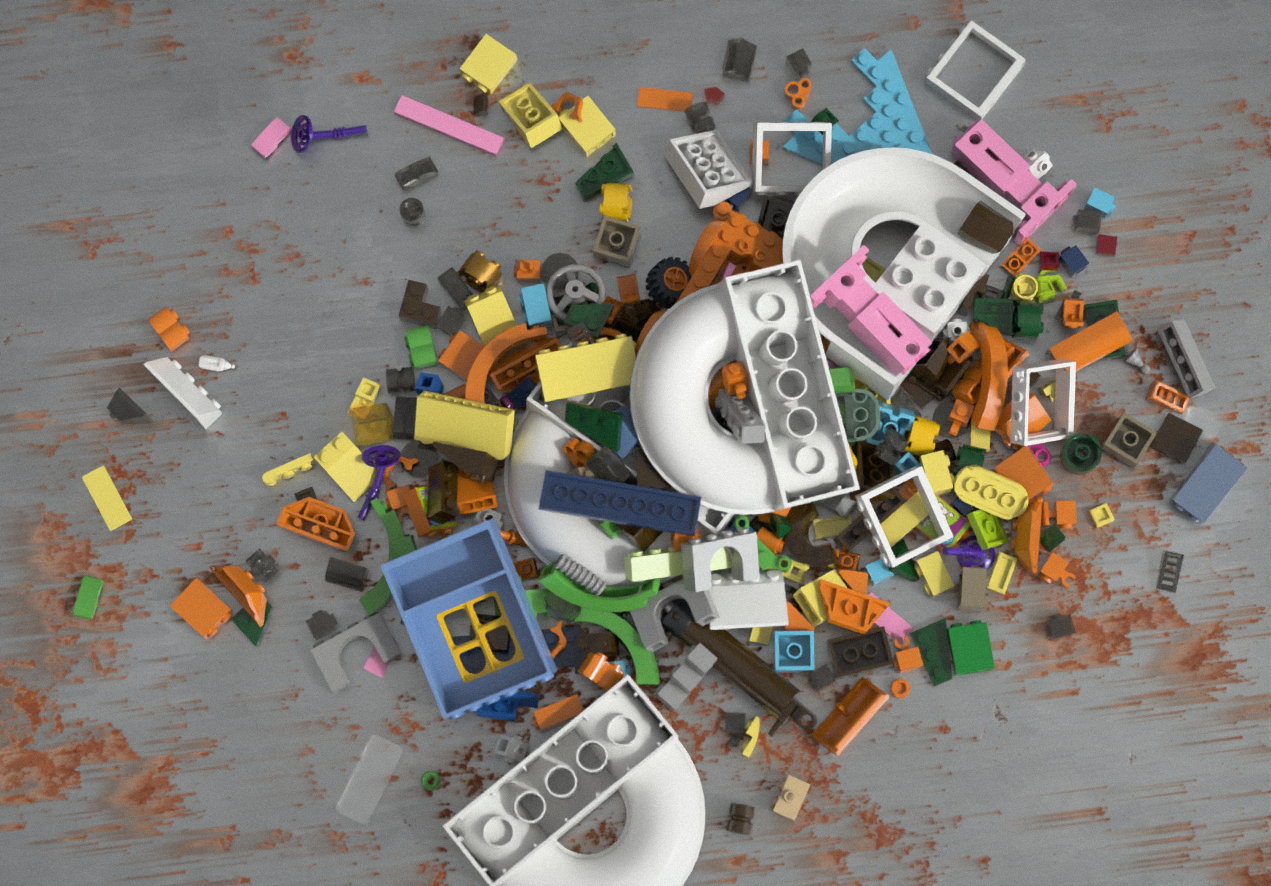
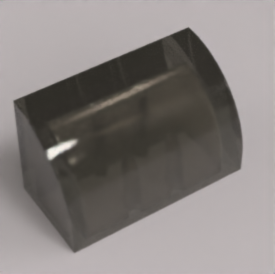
[721,38,757,81]
[325,557,369,592]

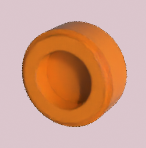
[890,678,910,699]

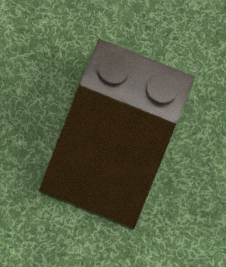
[432,442,499,484]

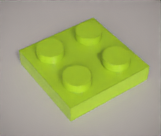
[967,510,1009,550]

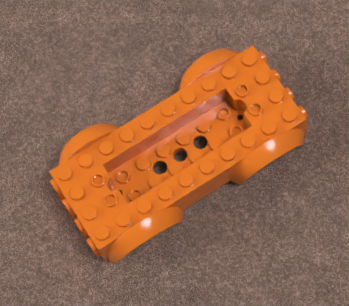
[634,211,783,411]

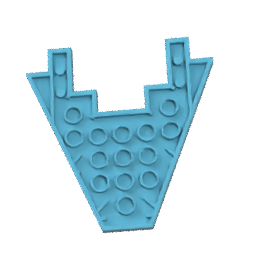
[783,48,933,166]

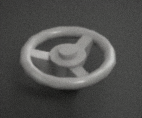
[546,264,606,320]

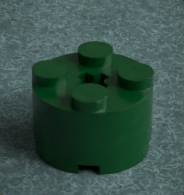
[1011,300,1044,339]
[1060,433,1102,476]
[953,444,986,478]

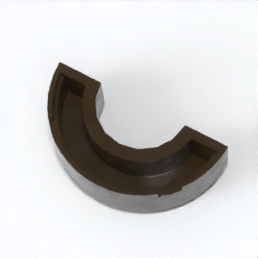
[784,502,842,571]

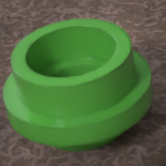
[421,771,440,791]

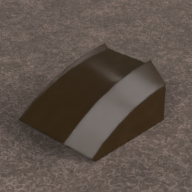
[758,194,795,239]
[957,200,1013,254]
[909,337,952,383]

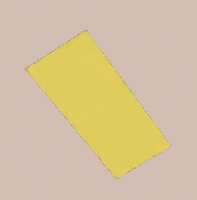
[82,465,132,531]
[880,492,929,547]

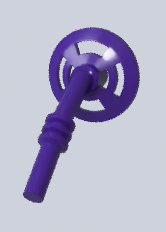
[291,115,367,153]
[357,445,401,520]
[942,535,995,571]

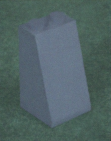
[1172,442,1247,523]

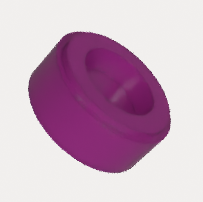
[499,395,517,410]

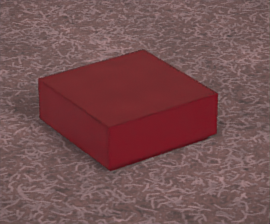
[1096,234,1117,256]
[1039,251,1060,271]

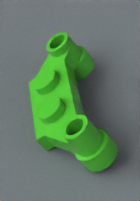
[734,515,792,571]

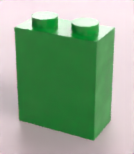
[947,620,995,676]

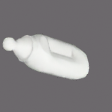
[199,355,235,372]

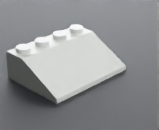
[664,129,753,209]
[144,357,222,429]
[709,570,789,630]

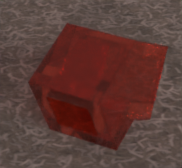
[704,86,725,106]

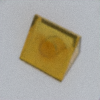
[349,403,394,446]

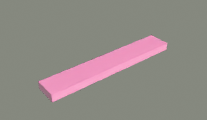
[394,95,504,156]

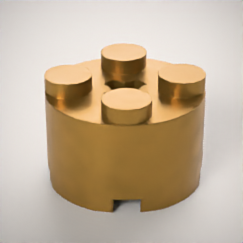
[458,250,502,293]

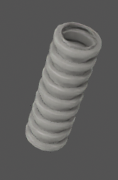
[554,554,606,596]

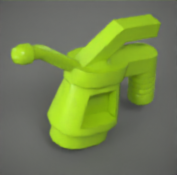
[1016,270,1067,303]

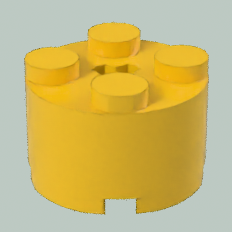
[600,183,632,222]
[903,416,940,457]

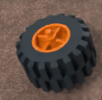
[645,257,692,309]

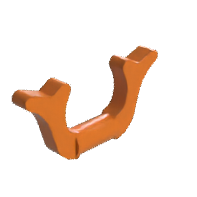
[550,92,583,123]
[382,455,418,494]
[550,620,567,659]

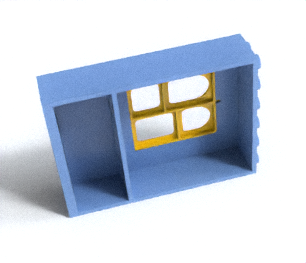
[380,518,558,720]

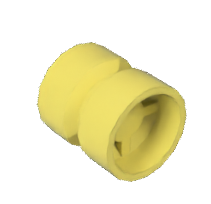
[1010,275,1038,301]

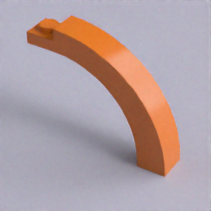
[968,322,1008,431]
[465,323,548,403]

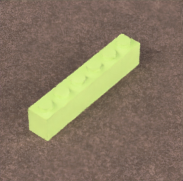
[624,545,732,581]

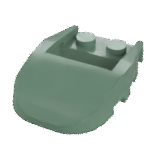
[835,388,880,443]

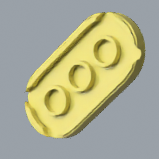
[954,465,1028,519]

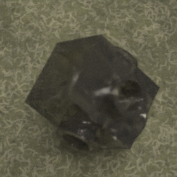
[245,548,279,584]

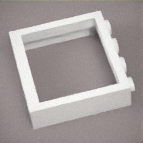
[925,20,1026,122]
[752,122,832,195]
[1010,359,1076,446]
[855,466,953,567]

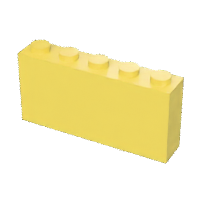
[535,334,636,402]
[414,391,515,460]

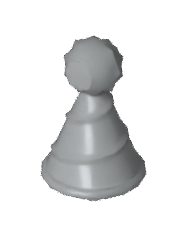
[1124,348,1151,374]

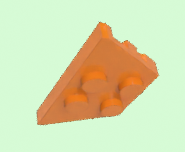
[818,579,890,634]

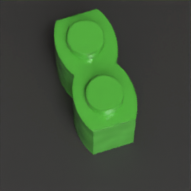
[404,325,438,370]

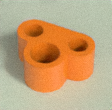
[784,78,812,111]
[563,438,595,468]

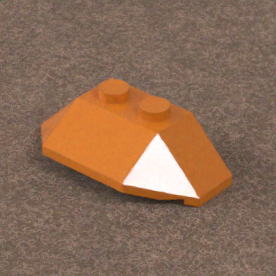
[489,337,562,392]
[1010,496,1043,576]
[276,497,355,552]
[209,565,267,627]

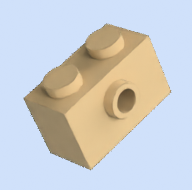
[771,775,810,822]

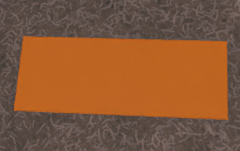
[637,87,693,112]

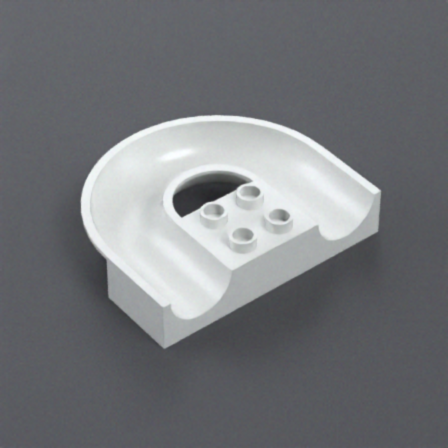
[782,148,1026,401]
[630,260,860,515]
[504,339,736,587]
[443,675,705,886]

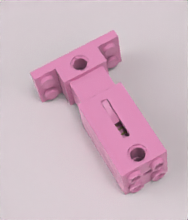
[951,119,1077,245]
[810,245,932,377]

